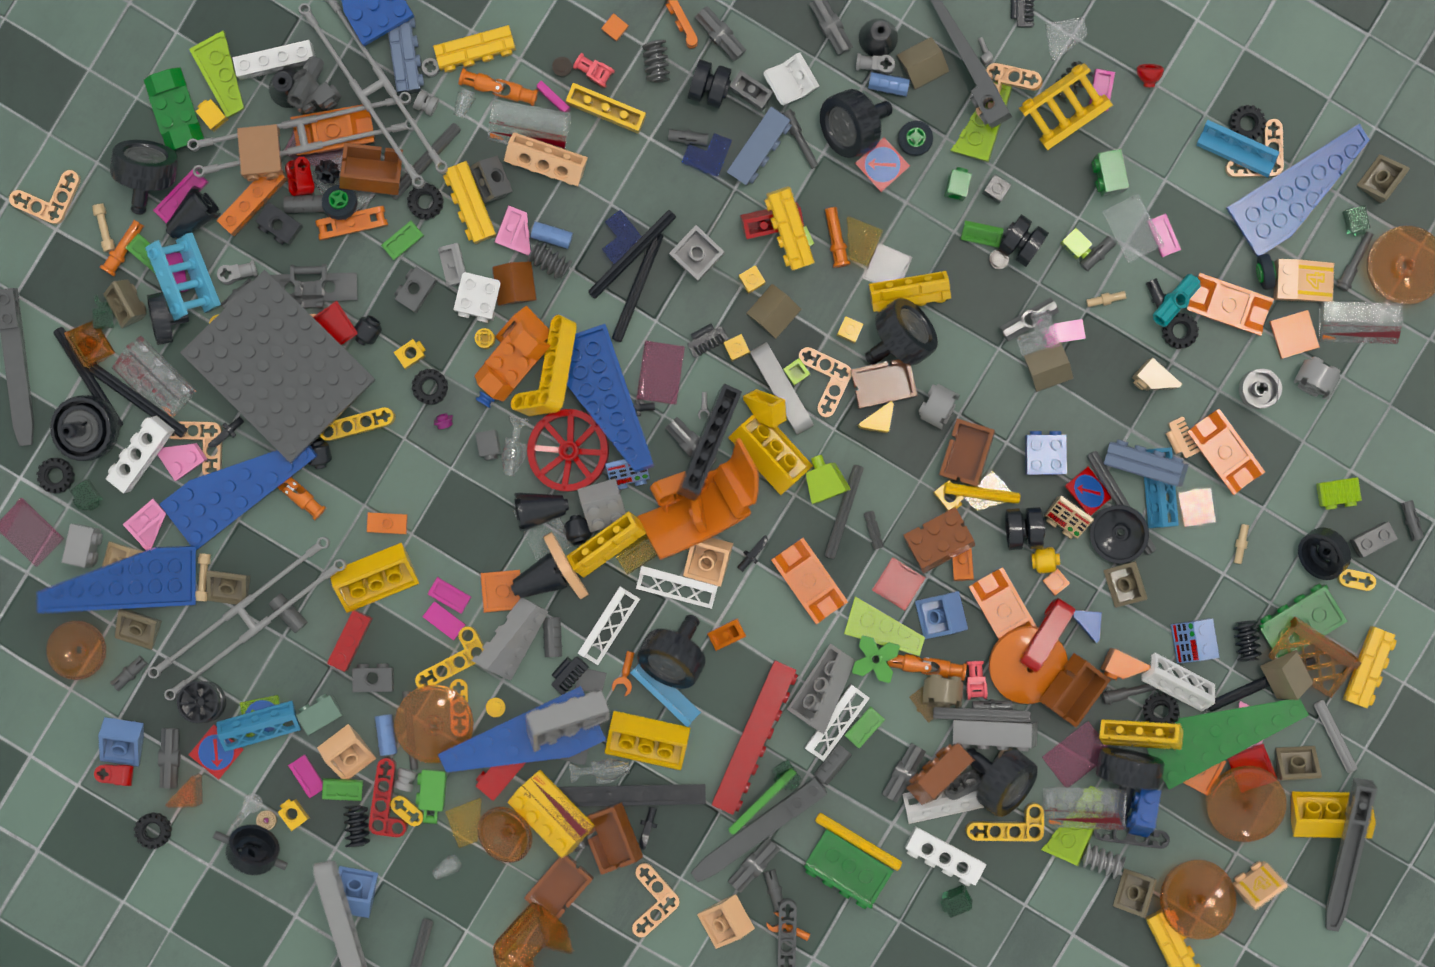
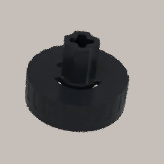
[147,292,189,345]
[1298,527,1351,580]
[226,825,280,875]

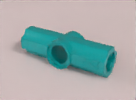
[1152,274,1201,327]

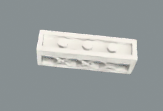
[636,566,718,609]
[578,586,640,665]
[1142,653,1215,712]
[804,684,870,762]
[902,778,984,824]

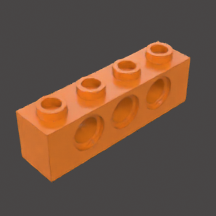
[217,175,288,236]

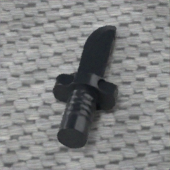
[634,399,655,416]
[208,416,244,447]
[737,535,768,572]
[640,807,658,850]

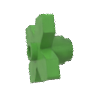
[852,635,900,683]

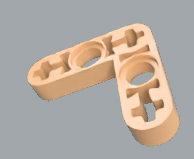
[976,63,1043,118]
[1225,119,1284,178]
[9,170,80,224]
[799,347,851,417]
[170,421,222,475]
[543,532,589,600]
[632,863,680,937]

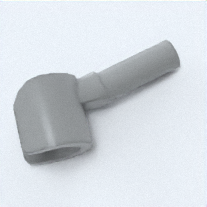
[978,37,993,66]
[698,392,710,419]

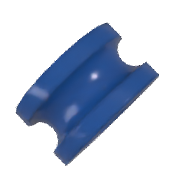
[475,391,495,408]

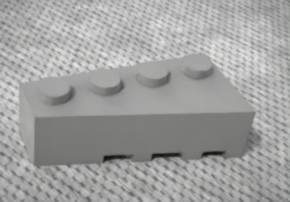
[472,598,548,681]
[787,644,856,734]
[526,691,609,752]
[953,720,1038,751]

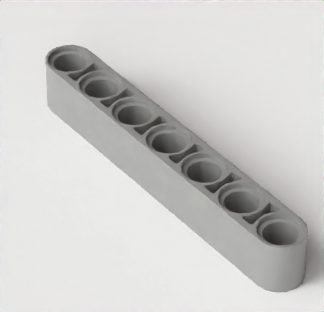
[313,860,367,967]

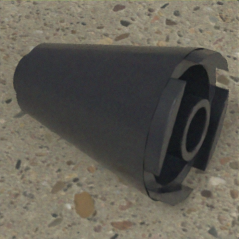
[859,18,898,57]
[269,69,298,108]
[166,186,221,239]
[514,492,569,532]
[510,552,568,598]

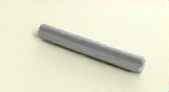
[1314,700,1357,773]

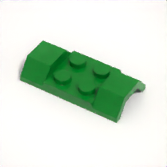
[144,67,205,152]

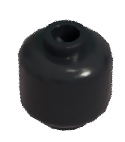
[355,315,382,345]
[308,439,332,469]
[564,515,591,545]

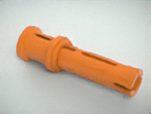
[825,207,850,268]
[100,220,144,277]

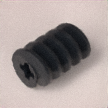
[1233,620,1262,662]
[343,805,370,847]

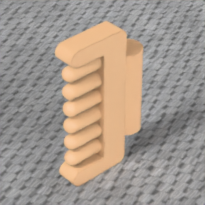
[1166,417,1200,458]

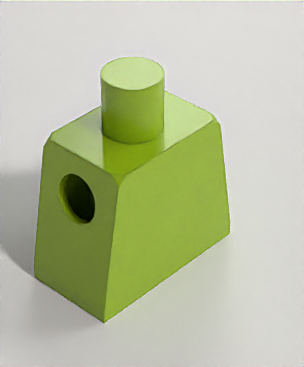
[806,455,851,504]

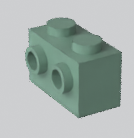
[296,693,344,736]

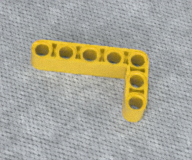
[511,315,577,416]

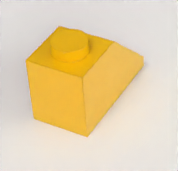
[743,389,787,428]

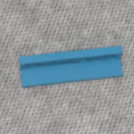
[1196,120,1280,178]
[1144,448,1179,528]
[630,664,701,727]
[216,701,301,752]

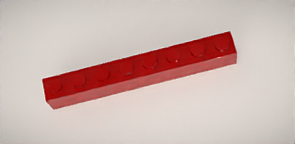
[711,660,798,815]

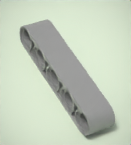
[750,342,814,435]

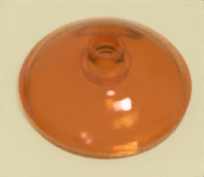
[46,621,106,680]
[477,807,533,863]

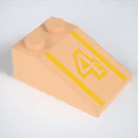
[1273,259,1334,302]
[1232,861,1288,910]

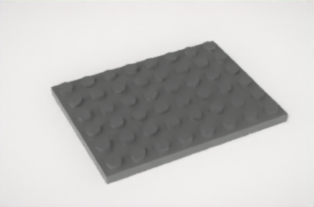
[180,270,375,463]

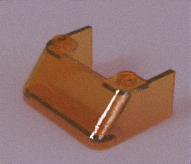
[493,902,573,967]

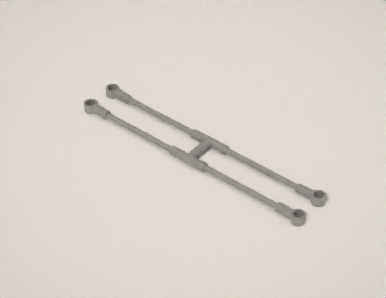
[299,0,448,189]
[187,92,417,178]
[148,537,347,700]

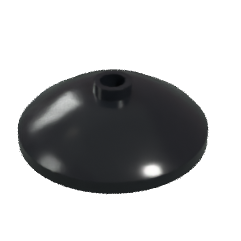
[1090,505,1149,563]

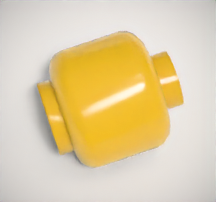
[1032,547,1060,574]

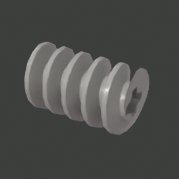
[1082,843,1126,879]

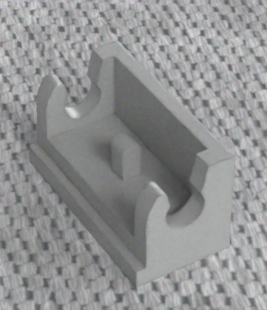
[438,243,466,287]

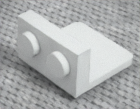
[763,52,819,105]
[453,272,500,323]

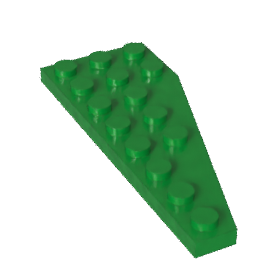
[1146,698,1309,790]

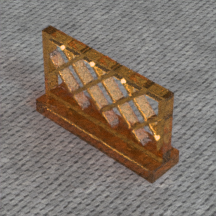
[1268,616,1361,698]

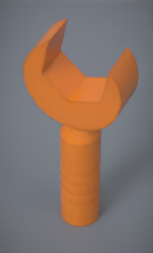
[612,651,635,696]
[766,912,810,941]

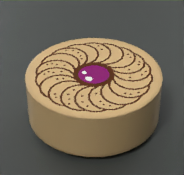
[256,810,277,830]

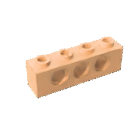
[504,132,588,186]

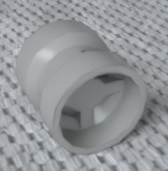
[413,90,439,116]
[393,768,417,792]

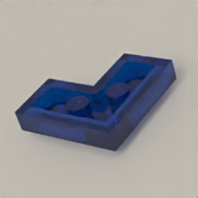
[682,133,732,177]
[602,210,642,264]

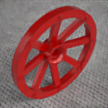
[527,409,609,492]

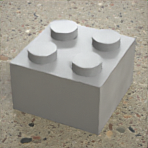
[669,225,725,282]
[578,478,626,532]
[62,524,103,568]

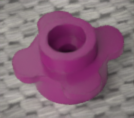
[434,413,453,429]

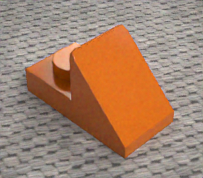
[707,619,746,651]

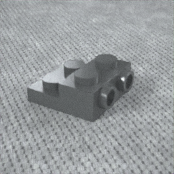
[295,82,342,115]

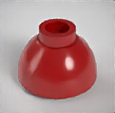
[1137,64,1164,87]

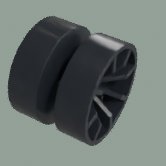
[687,59,732,109]
[998,214,1049,267]
[1005,507,1045,550]
[177,681,226,723]

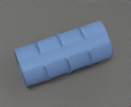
[868,72,910,96]
[530,221,573,249]
[375,714,397,756]

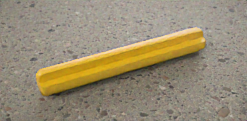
[944,483,1020,503]

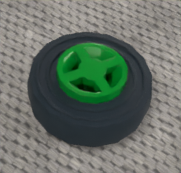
[898,120,933,156]
[322,185,357,220]
[1256,254,1276,289]

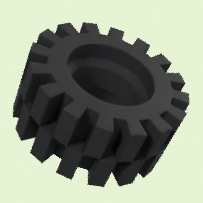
[1229,105,1266,140]
[407,183,444,220]
[1161,313,1199,349]
[412,369,448,405]
[36,458,75,493]
[1143,692,1180,724]
[134,812,172,849]

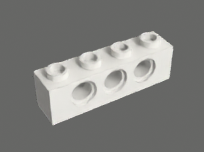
[232,40,315,80]
[106,416,175,494]
[905,826,986,886]

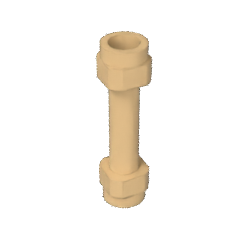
[92,203,115,252]
[195,554,211,601]

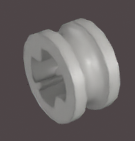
[421,58,440,77]

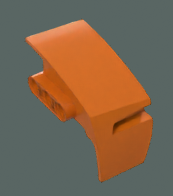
[637,438,758,560]

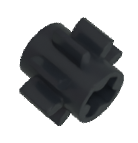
[315,159,340,184]

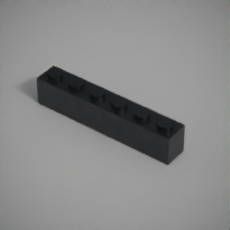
[677,384,742,501]

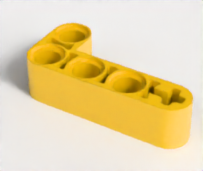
[320,407,395,441]
[415,626,484,689]
[965,802,1044,841]

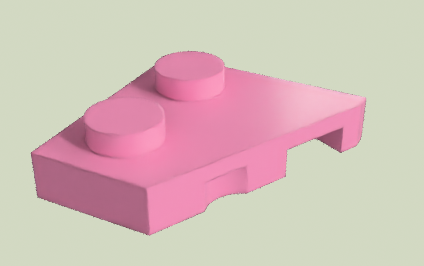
[494,206,531,256]
[157,443,207,481]
[123,498,166,550]

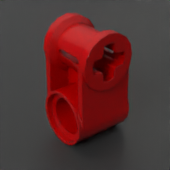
[285,157,315,196]
[94,764,134,786]

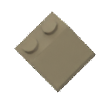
[103,279,147,328]

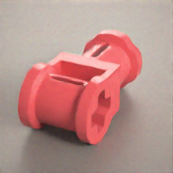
[573,53,615,88]
[966,661,987,700]

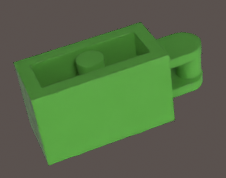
[416,769,447,824]

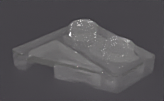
[1045,17,1088,62]

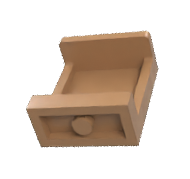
[237,124,283,181]

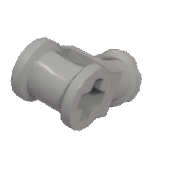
[856,53,895,75]
[217,260,258,285]

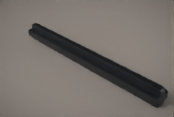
[588,210,676,299]
[612,233,663,342]
[53,327,123,427]
[89,364,188,437]
[1208,656,1316,712]

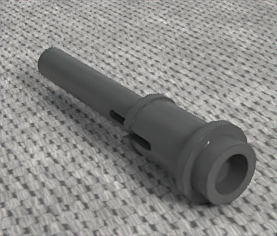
[783,109,818,169]
[1337,231,1373,291]
[1102,684,1157,705]

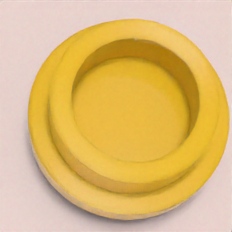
[486,698,506,717]

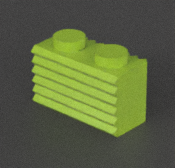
[1316,477,1362,510]

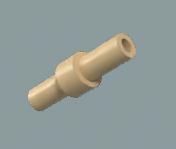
[1086,291,1126,307]
[1234,524,1249,564]

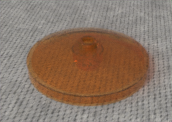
[1367,226,1435,305]
[394,685,474,763]
[1206,766,1287,842]
[1160,860,1236,940]

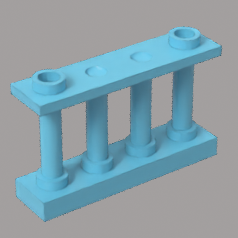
[145,232,221,321]

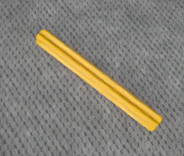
[815,813,902,871]

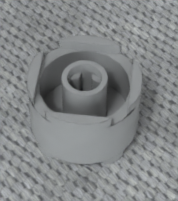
[1294,357,1341,399]
[1239,369,1282,409]
[919,384,960,430]

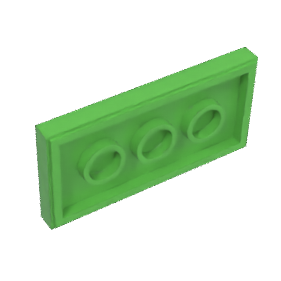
[729,769,796,835]

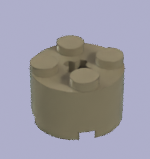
[922,674,963,708]

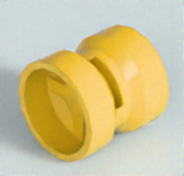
[474,328,495,349]

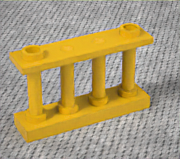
[1019,63,1113,150]

